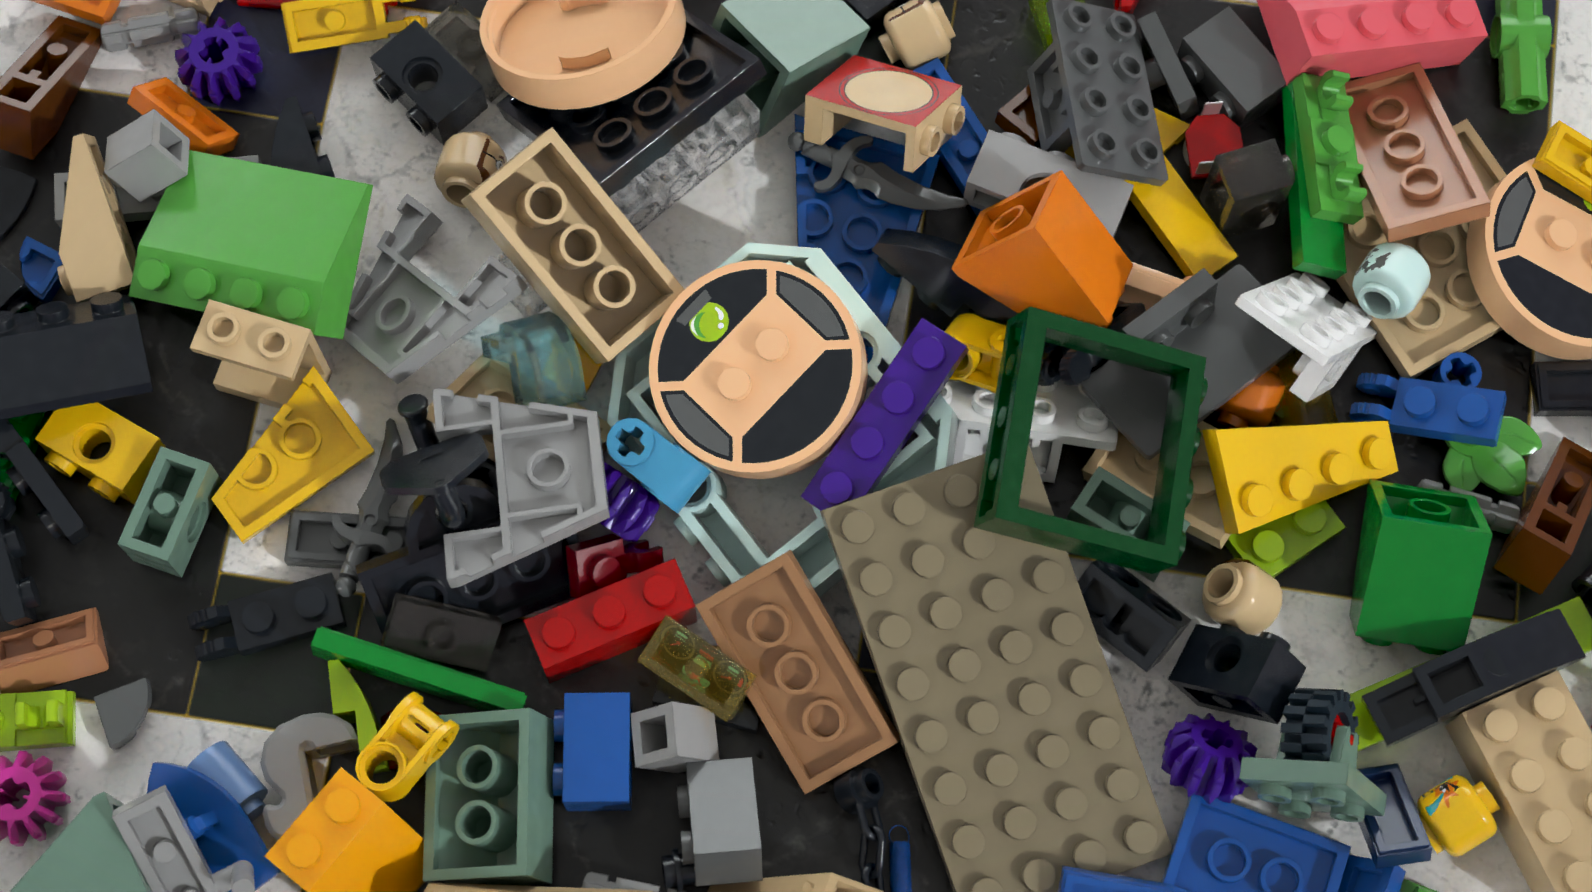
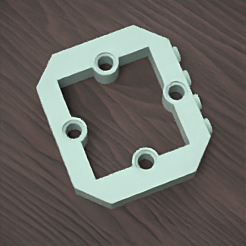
[607,243,958,598]

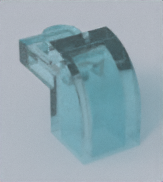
[481,311,587,406]

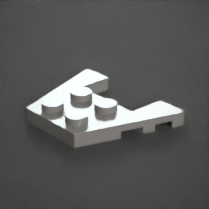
[343,194,528,384]
[432,388,610,588]

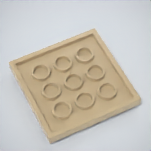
[1337,119,1506,379]

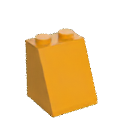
[264,767,424,892]

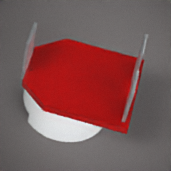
[1183,101,1248,179]

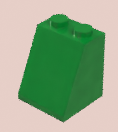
[1349,479,1492,655]

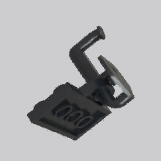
[355,394,579,657]

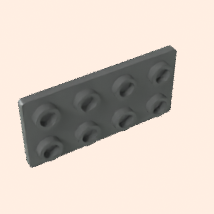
[1027,0,1168,186]
[1081,264,1297,460]

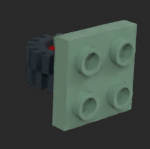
[1239,688,1387,822]

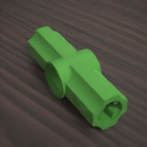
[1490,0,1552,114]

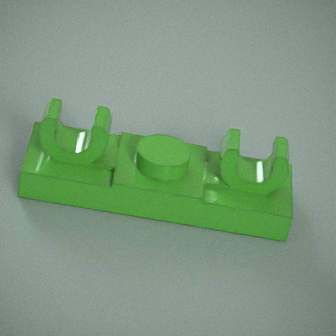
[1292,70,1367,225]

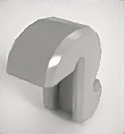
[260,712,359,840]

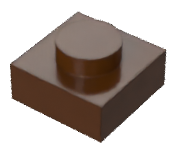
[995,85,1040,148]

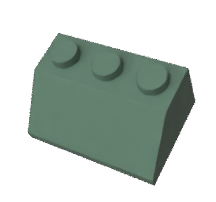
[423,708,554,886]

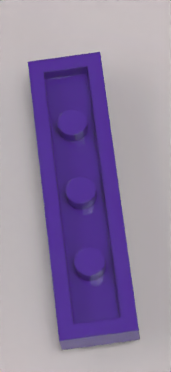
[800,318,969,511]

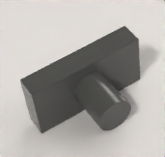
[1137,11,1200,121]

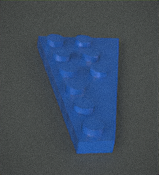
[794,114,940,405]

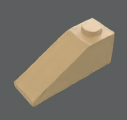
[57,133,137,303]

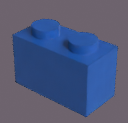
[553,692,633,811]

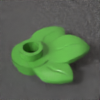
[1442,416,1542,497]

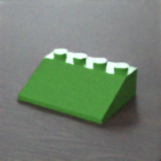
[129,150,373,339]

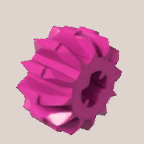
[0,751,71,846]

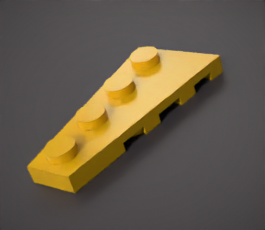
[1202,421,1398,534]

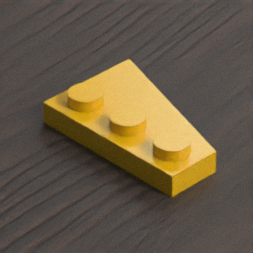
[211,366,375,544]

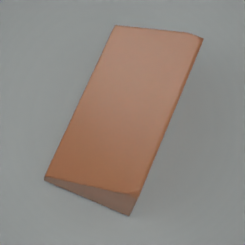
[0,607,109,694]

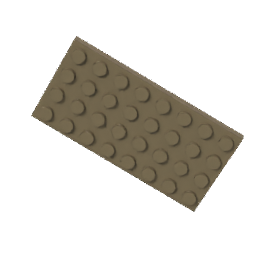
[820,444,1173,892]

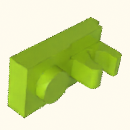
[0,690,76,752]

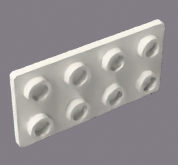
[1235,272,1377,403]
[940,372,1118,483]

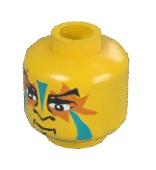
[1417,775,1501,857]

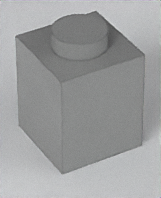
[104,109,190,202]
[630,701,719,773]

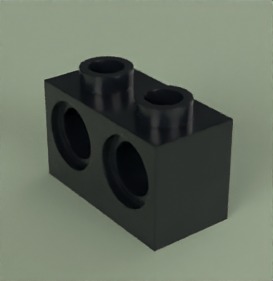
[1078,560,1192,672]

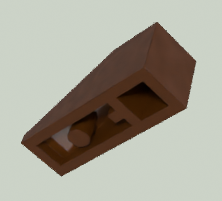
[0,15,102,160]
[1493,437,1592,595]

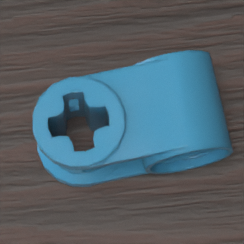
[606,418,711,514]

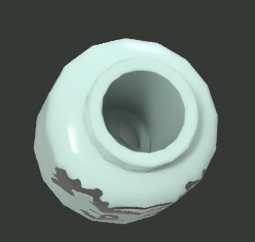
[1352,242,1431,319]

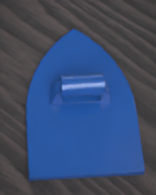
[147,762,281,892]

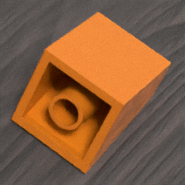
[951,170,1133,328]

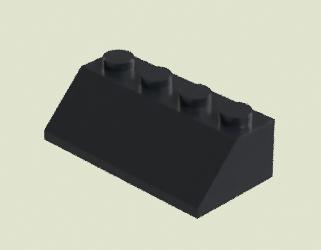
[0,292,153,420]

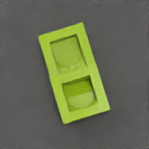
[328,659,391,774]

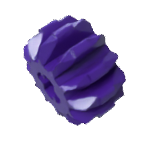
[175,16,263,106]
[599,462,660,542]
[1161,713,1258,805]

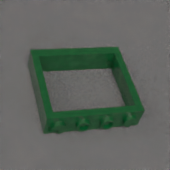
[974,306,1208,574]

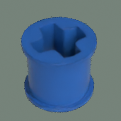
[1431,352,1482,387]

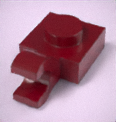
[565,533,664,599]

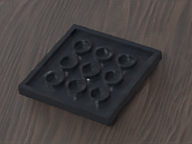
[496,9,767,197]

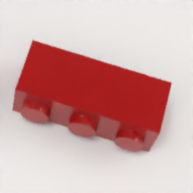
[524,558,697,683]

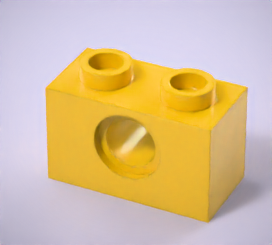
[35,402,166,505]

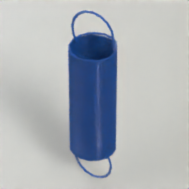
[888,825,912,892]

